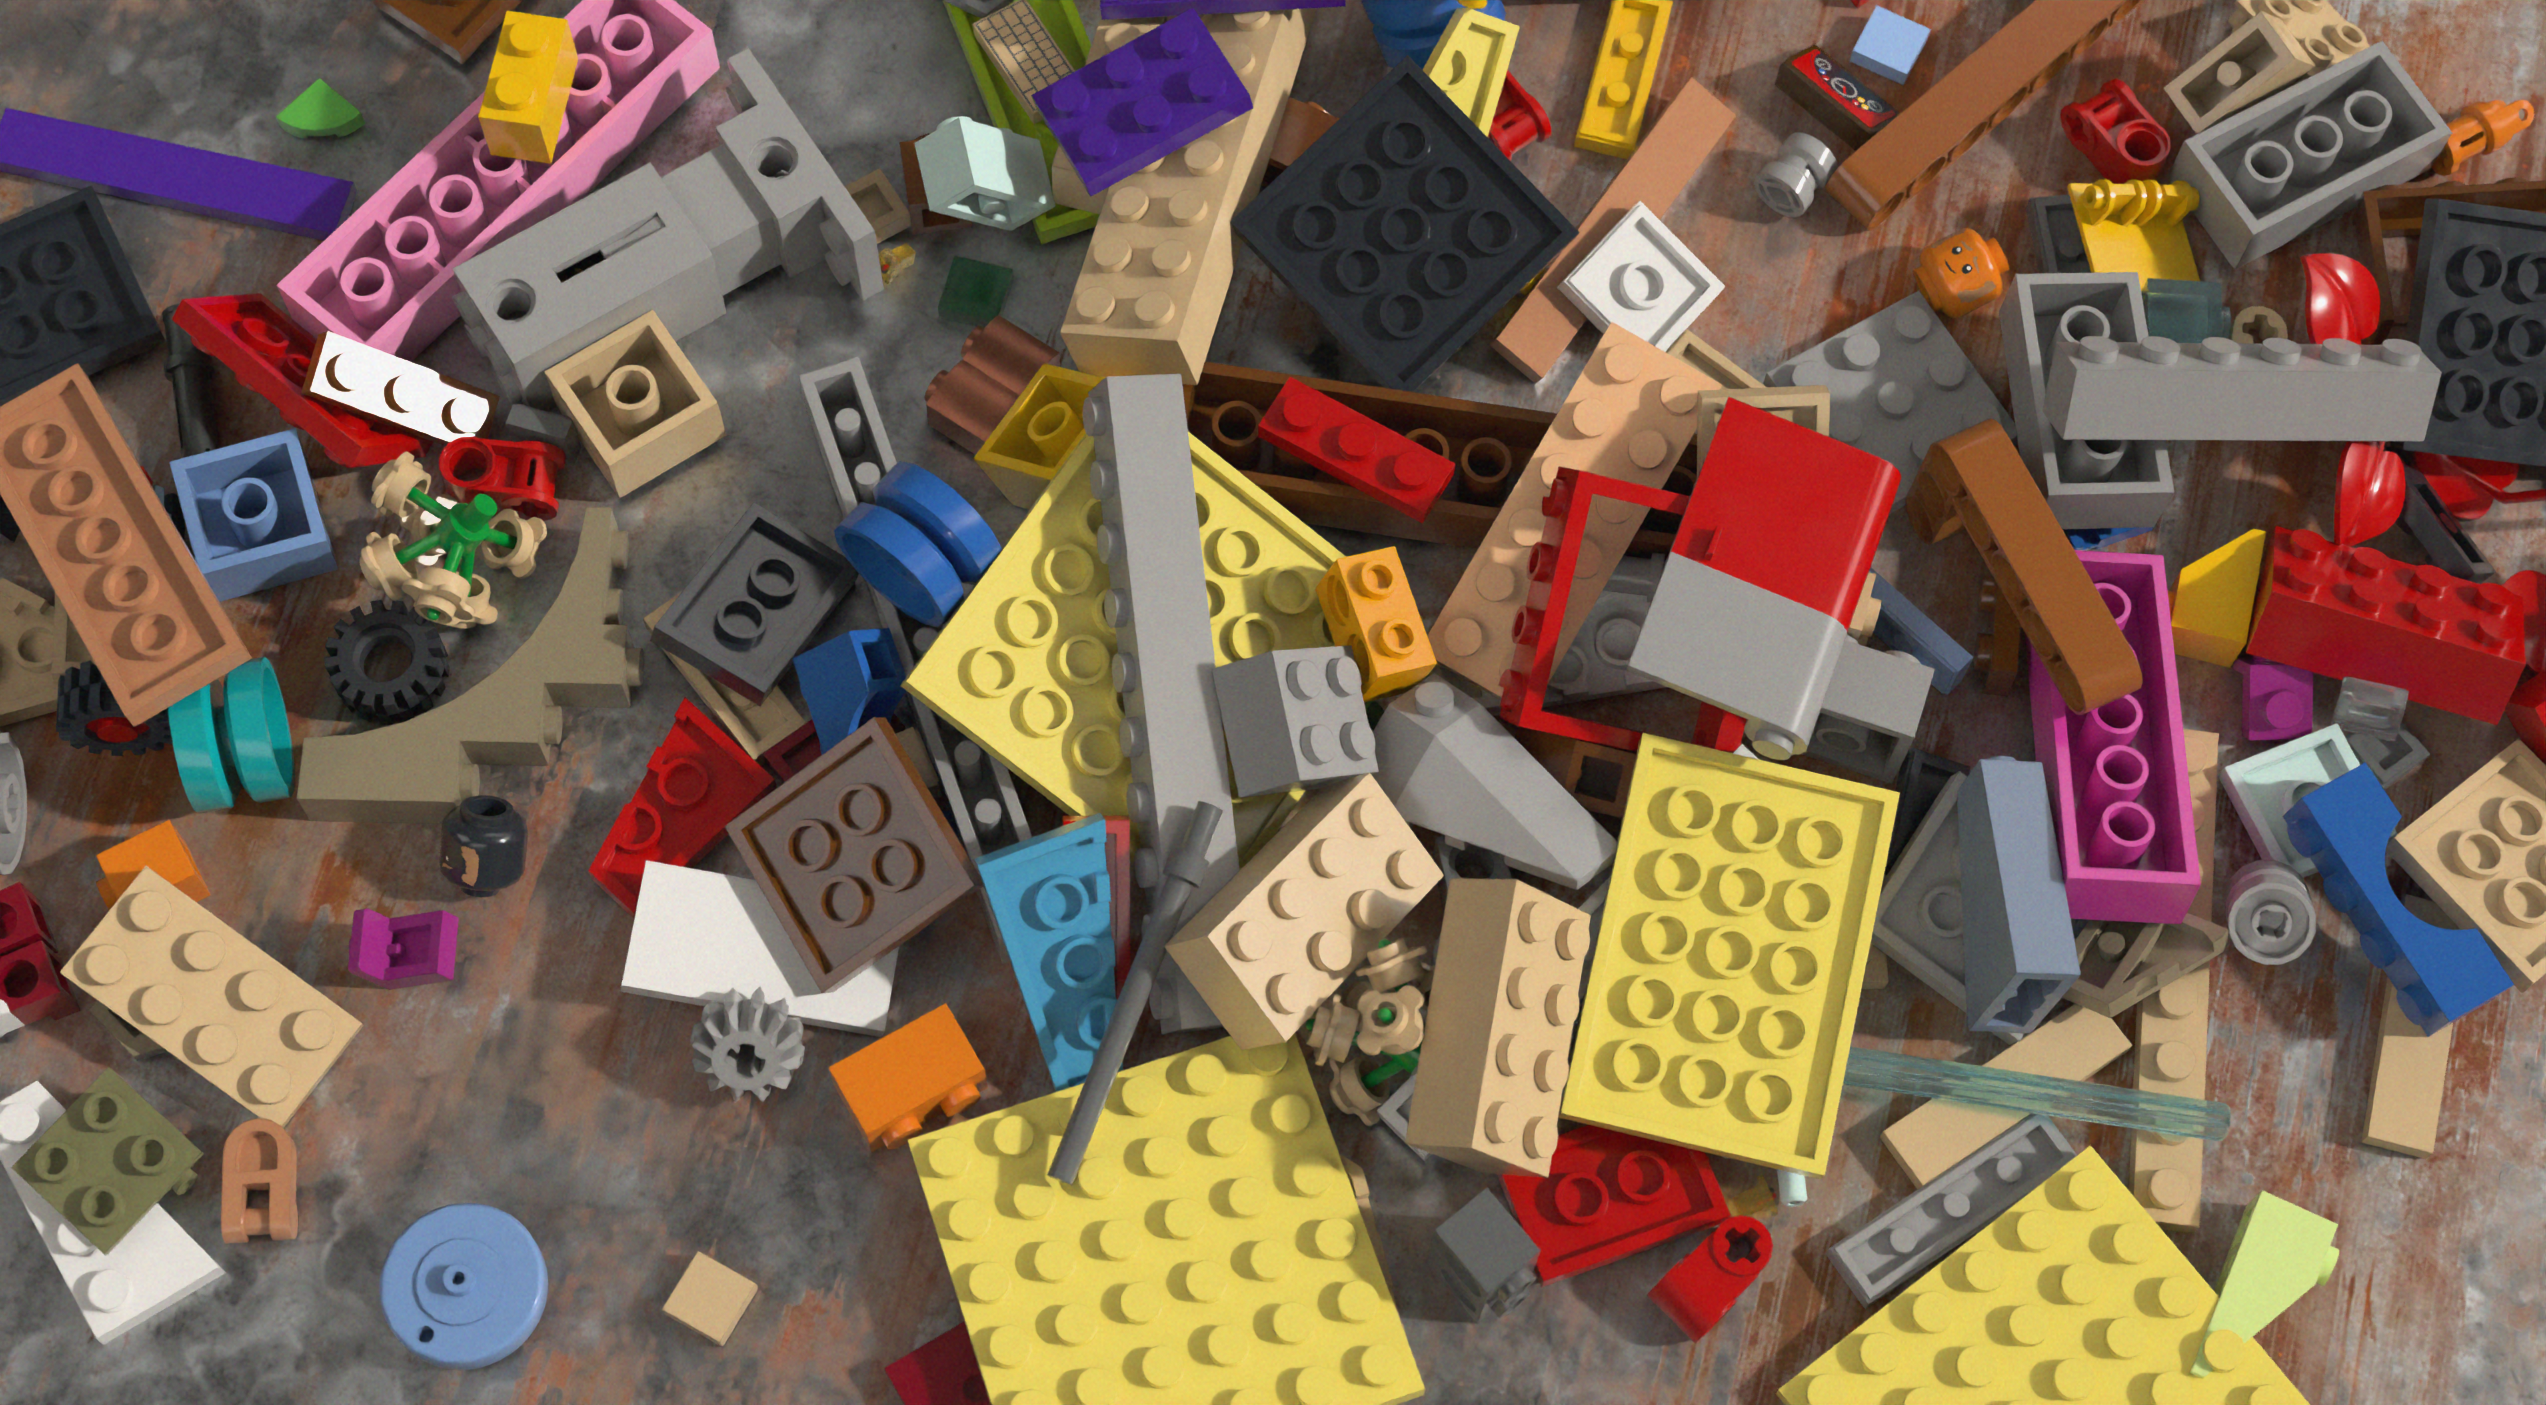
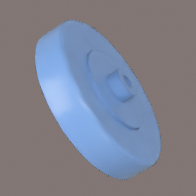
[379,1203,548,1370]

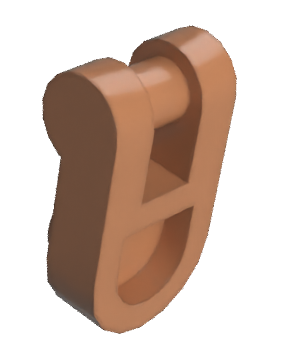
[221,1118,298,1244]

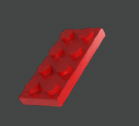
[171,293,433,468]

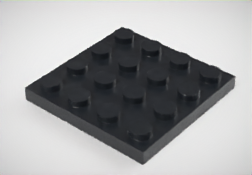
[1230,55,1580,392]
[2390,199,2546,467]

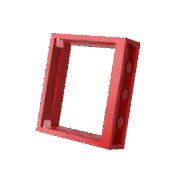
[1498,466,1747,753]

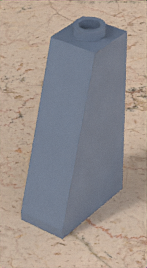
[1957,756,2081,1033]

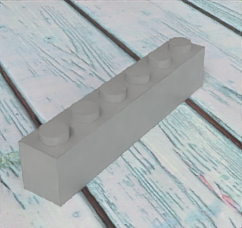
[2042,336,2442,441]

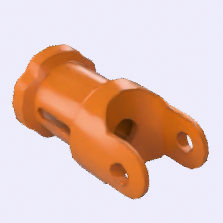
[2431,99,2534,177]

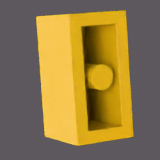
[478,11,578,164]

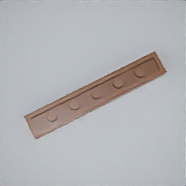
[1489,77,1737,383]

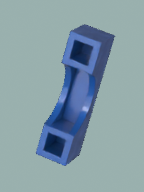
[792,627,962,845]
[2282,762,2514,1037]

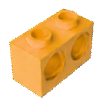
[1315,546,1437,703]

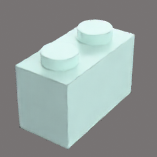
[914,116,1055,231]

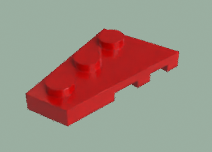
[588,697,777,919]

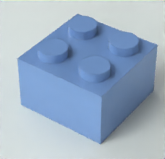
[169,428,338,602]

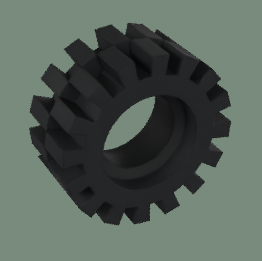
[324,600,450,725]

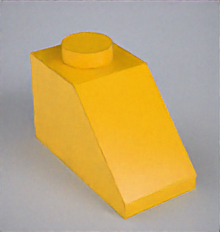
[2167,529,2266,668]

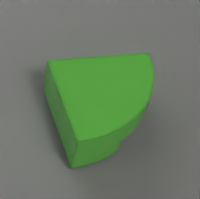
[276,78,365,139]

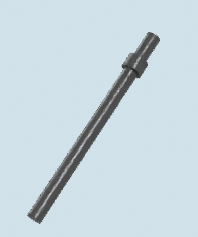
[1047,801,1223,1185]

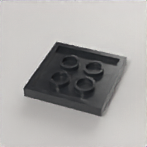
[0,185,166,407]

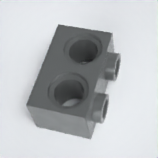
[1426,1188,1541,1323]

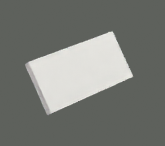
[621,860,899,1037]

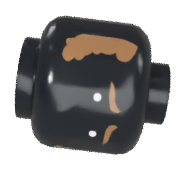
[439,795,528,897]

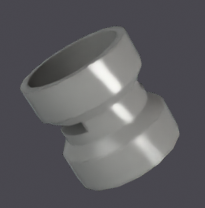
[1754,132,1838,218]

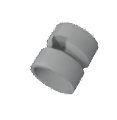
[2224,860,2316,965]

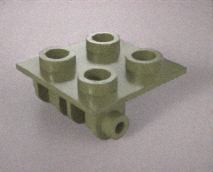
[11,1067,204,1256]

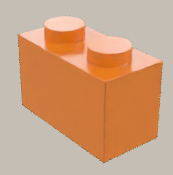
[828,1003,988,1152]

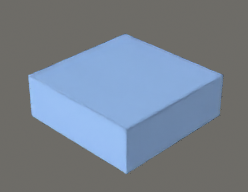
[1850,6,1930,85]

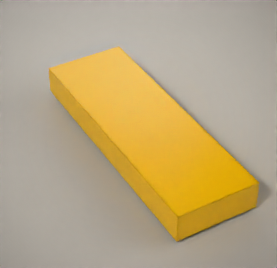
[1574,0,1673,159]

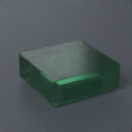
[938,255,1014,327]

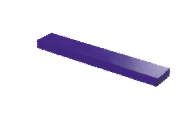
[0,108,357,241]

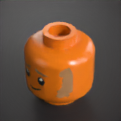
[1913,228,2009,318]

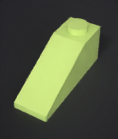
[2190,1190,2339,1379]

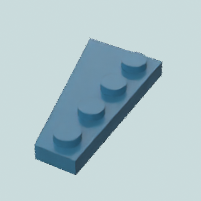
[974,813,1123,1092]

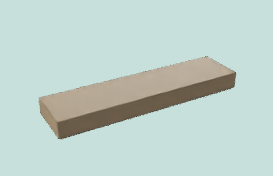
[2361,894,2461,1159]
[1879,1004,2132,1189]

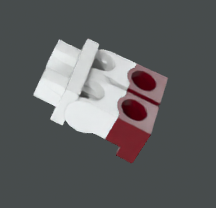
[0,881,80,1038]

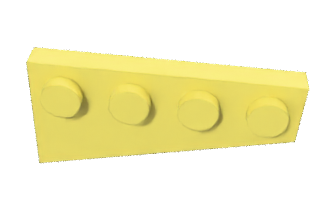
[1423,7,1520,137]

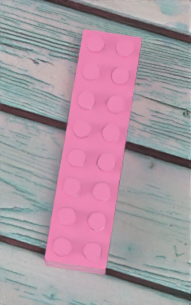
[277,0,720,362]

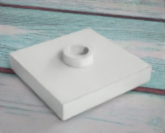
[1557,201,1725,352]

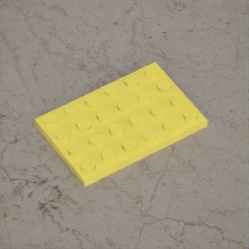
[1558,733,1900,1179]

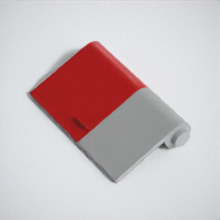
[1626,397,1902,760]

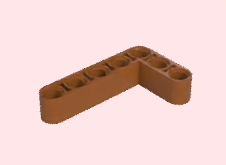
[1905,418,2143,716]

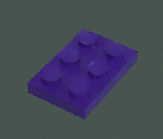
[1031,8,1254,197]

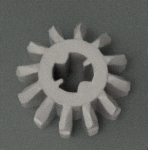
[690,987,805,1103]

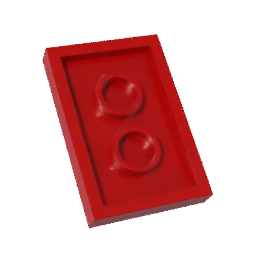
[1497,1125,1731,1288]

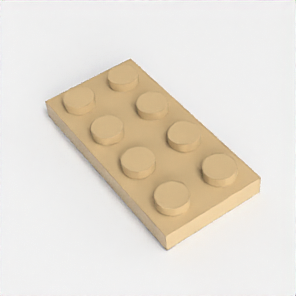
[60,866,363,1128]

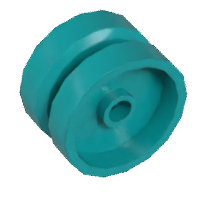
[168,657,295,814]

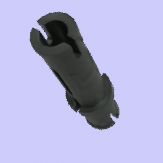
[162,304,219,458]

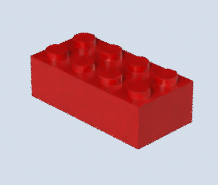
[2246,525,2526,725]

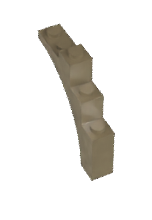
[297,507,644,824]

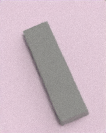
[1826,1108,2077,1309]

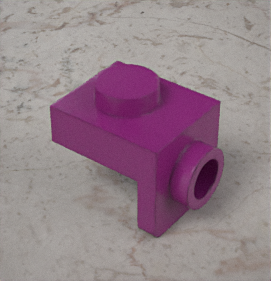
[2233,655,2313,741]
[348,908,459,990]

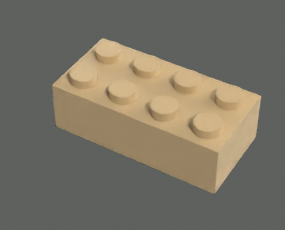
[1164,772,1444,1050]
[1405,878,1591,1178]

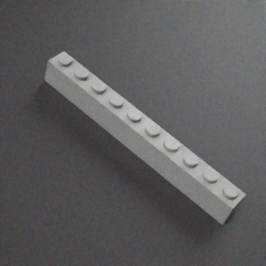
[799,357,1032,964]
[1083,374,1240,1034]

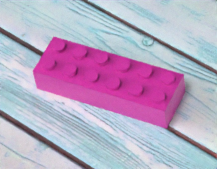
[2025,550,2201,924]

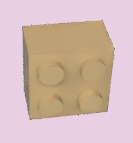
[544,310,726,498]

